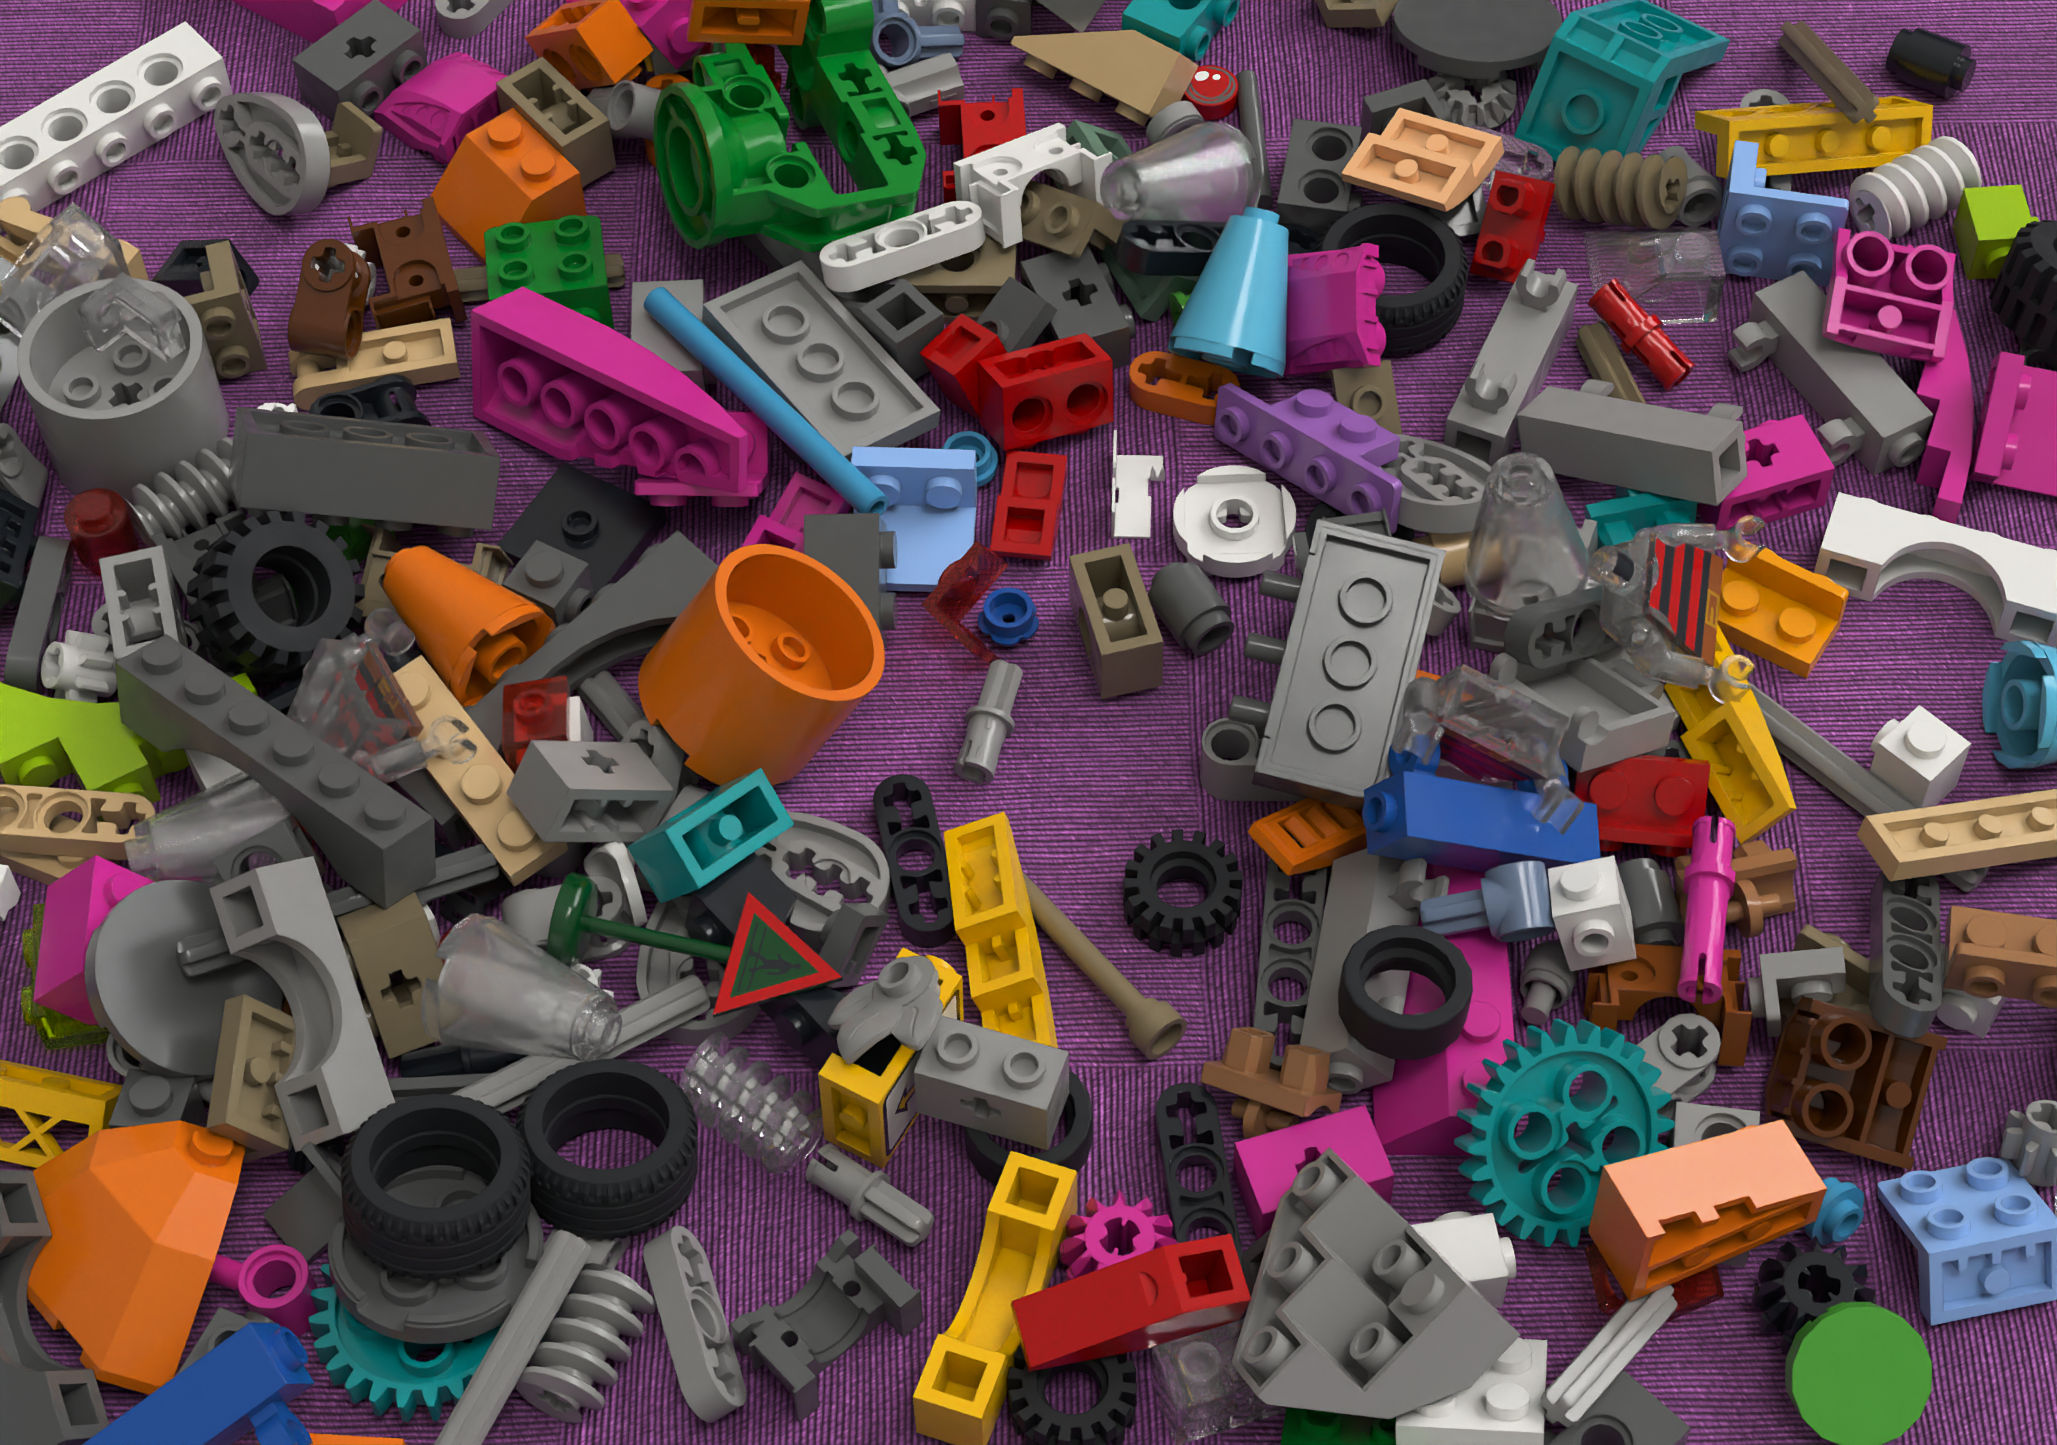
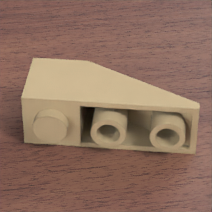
[1010,30,1198,127]

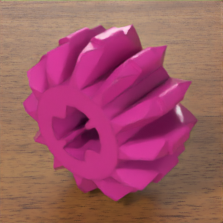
[1060,1189,1178,1281]

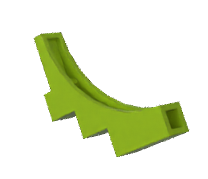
[0,673,258,822]

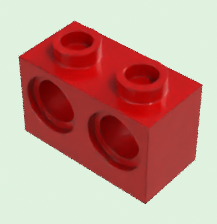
[977,333,1114,451]

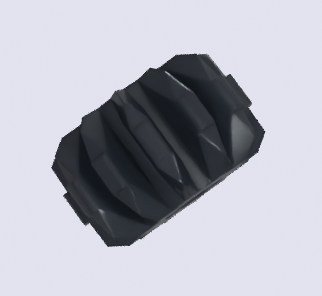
[1751,1236,1876,1354]

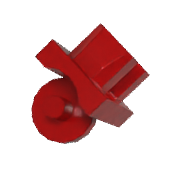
[1469,170,1556,284]

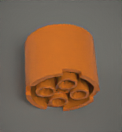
[638,544,885,787]

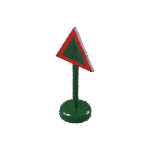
[547,872,843,1018]

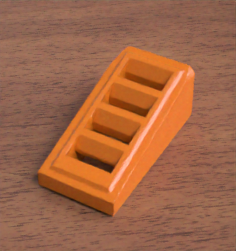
[1248,798,1367,876]

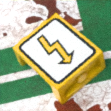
[818,947,964,1169]

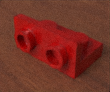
[1572,754,1710,857]

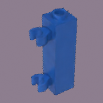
[1362,733,1601,883]
[82,1322,315,1445]

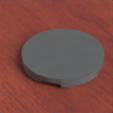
[1392,0,1562,80]
[84,880,283,1082]
[328,1165,544,1344]

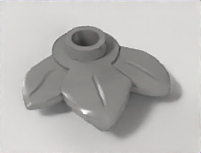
[827,956,944,1065]

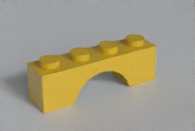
[913,1151,1078,1445]

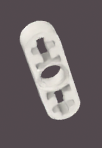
[819,201,986,292]

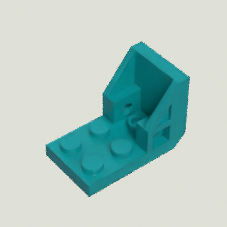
[1513,0,1730,162]

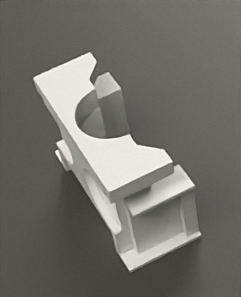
[953,123,1115,248]

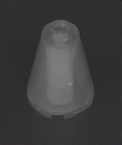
[1100,122,1261,222]
[1463,452,1590,622]
[124,771,301,887]
[421,913,622,1062]

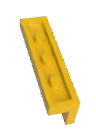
[1694,96,1933,179]
[0,1059,123,1168]

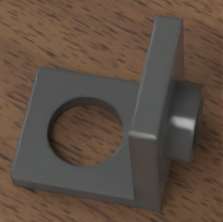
[263,1142,343,1265]

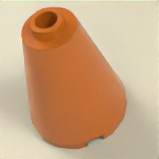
[383,545,556,707]

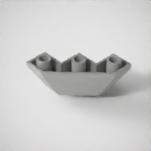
[1231,1147,1521,1419]

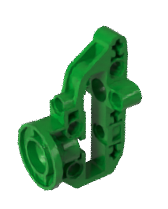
[653,0,927,252]

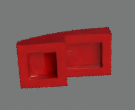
[990,450,1068,561]

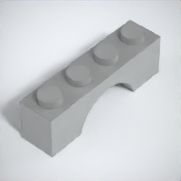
[209,856,395,1152]

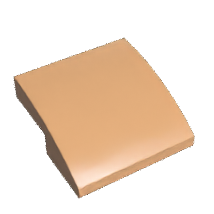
[1341,108,1504,212]

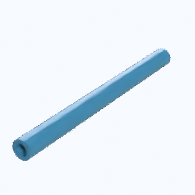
[644,287,889,515]

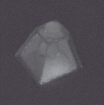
[0,202,131,339]
[1583,226,1726,327]

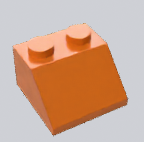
[430,108,587,266]

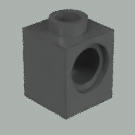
[212,814,327,886]

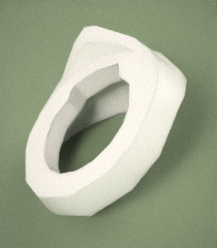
[583,841,648,927]

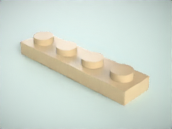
[393,655,569,887]
[1856,789,2057,882]

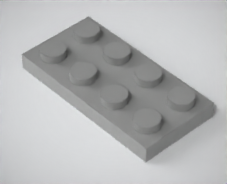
[702,260,941,462]

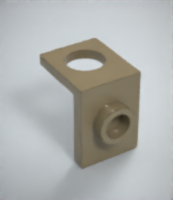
[1318,360,1402,434]

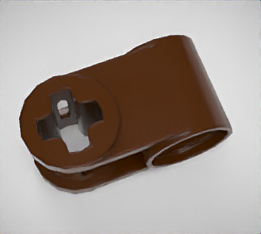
[287,238,371,360]

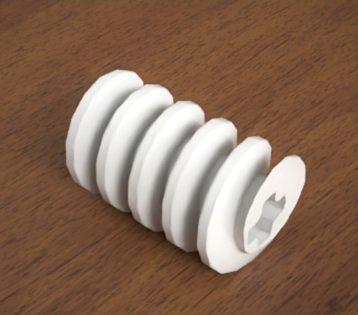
[1849,136,1982,241]

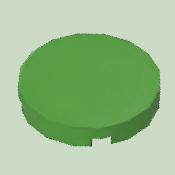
[1785,1302,1932,1445]

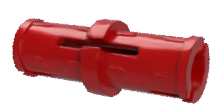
[1587,278,1696,392]

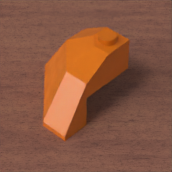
[27,1120,246,1395]

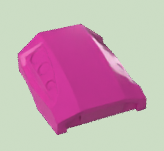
[374,52,507,164]
[1822,227,1956,363]
[1283,243,1386,377]

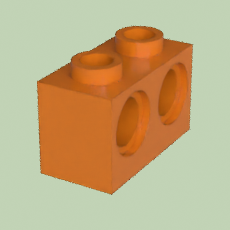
[524,0,654,93]

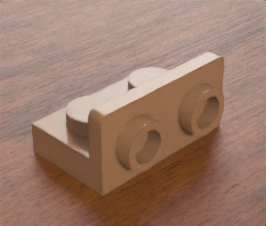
[1943,905,2057,1008]

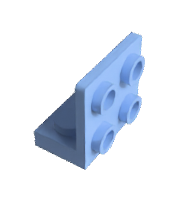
[1712,140,1849,286]
[851,446,978,593]
[1877,1157,2057,1326]

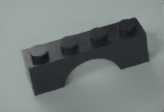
[684,852,902,1077]

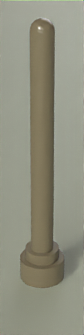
[1022,871,1187,1060]

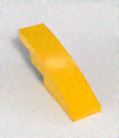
[1647,620,1797,844]
[944,812,1058,1048]

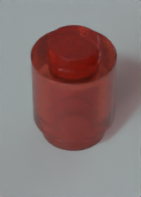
[64,488,139,576]

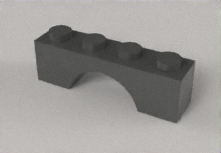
[0,1170,109,1445]

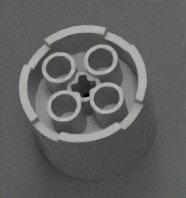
[17,278,230,508]

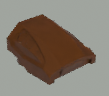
[1764,996,1948,1170]

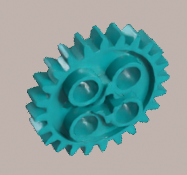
[1454,1019,1675,1247]
[309,1264,503,1422]

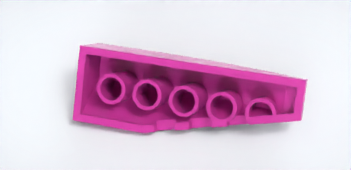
[471,287,748,493]
[1372,864,1518,1156]

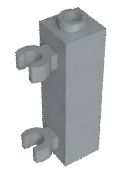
[1444,259,1578,473]
[1727,270,1933,476]
[1516,379,1748,506]
[1300,848,1450,1095]

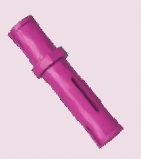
[1677,816,1736,1004]

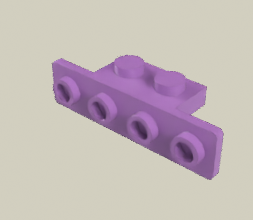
[1214,383,1403,534]

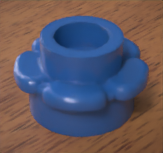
[978,587,1039,646]

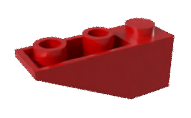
[1011,1234,1251,1372]

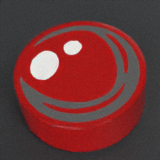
[1182,65,1238,120]

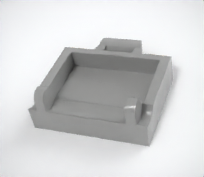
[1474,653,1676,773]

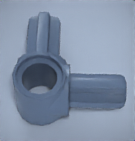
[869,0,965,70]
[1420,861,1556,942]

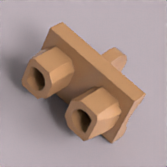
[1674,840,1797,938]
[1200,1027,1343,1139]

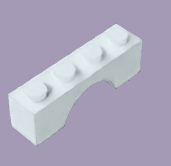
[1814,492,2057,648]

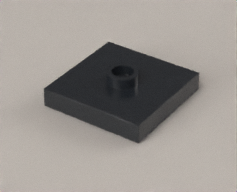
[497,462,667,594]

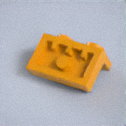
[1718,538,1849,679]

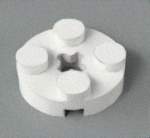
[1173,465,1296,578]

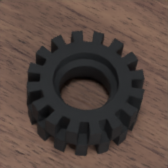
[1123,829,1243,957]
[1008,1346,1137,1445]

